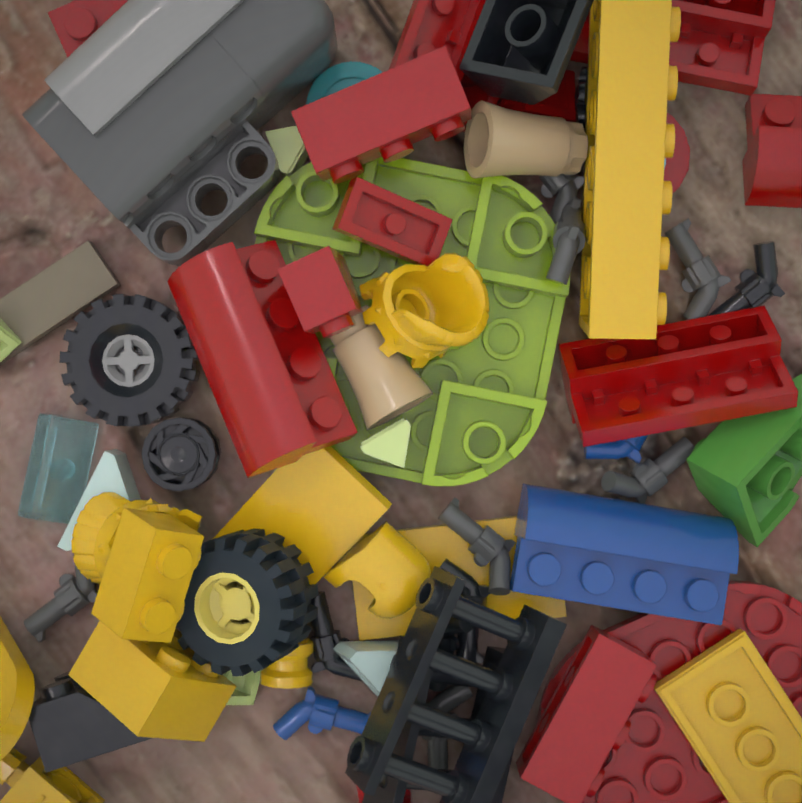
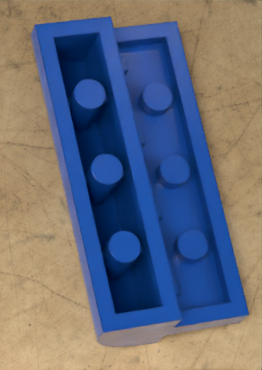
[510,483,739,626]

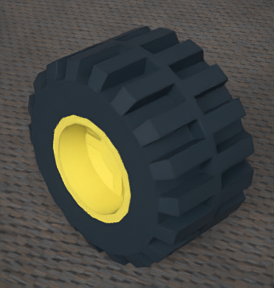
[176,529,319,676]

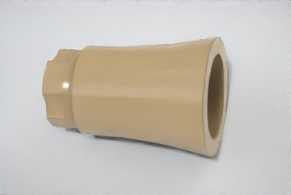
[464,101,588,178]
[329,305,433,430]

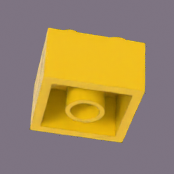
[68,621,237,742]

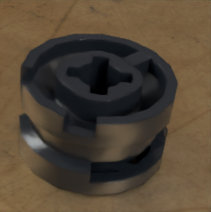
[142,417,221,492]

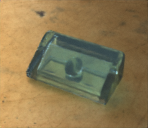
[18,413,99,524]

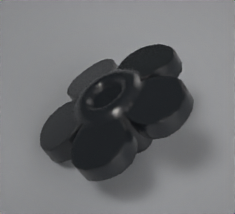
[575,67,588,128]

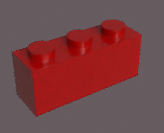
[291,45,472,184]
[516,625,657,803]

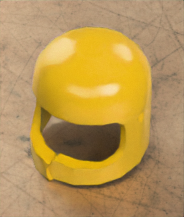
[324,521,431,618]

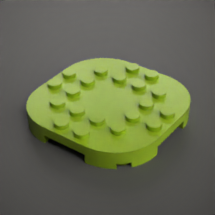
[254,157,570,486]

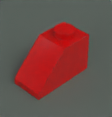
[277,246,363,339]

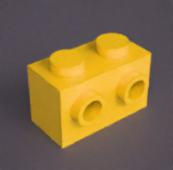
[91,507,204,643]

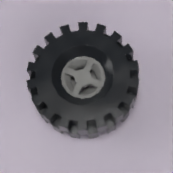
[59,294,200,427]

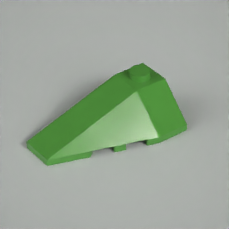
[686,374,802,547]

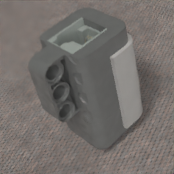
[22,0,338,266]

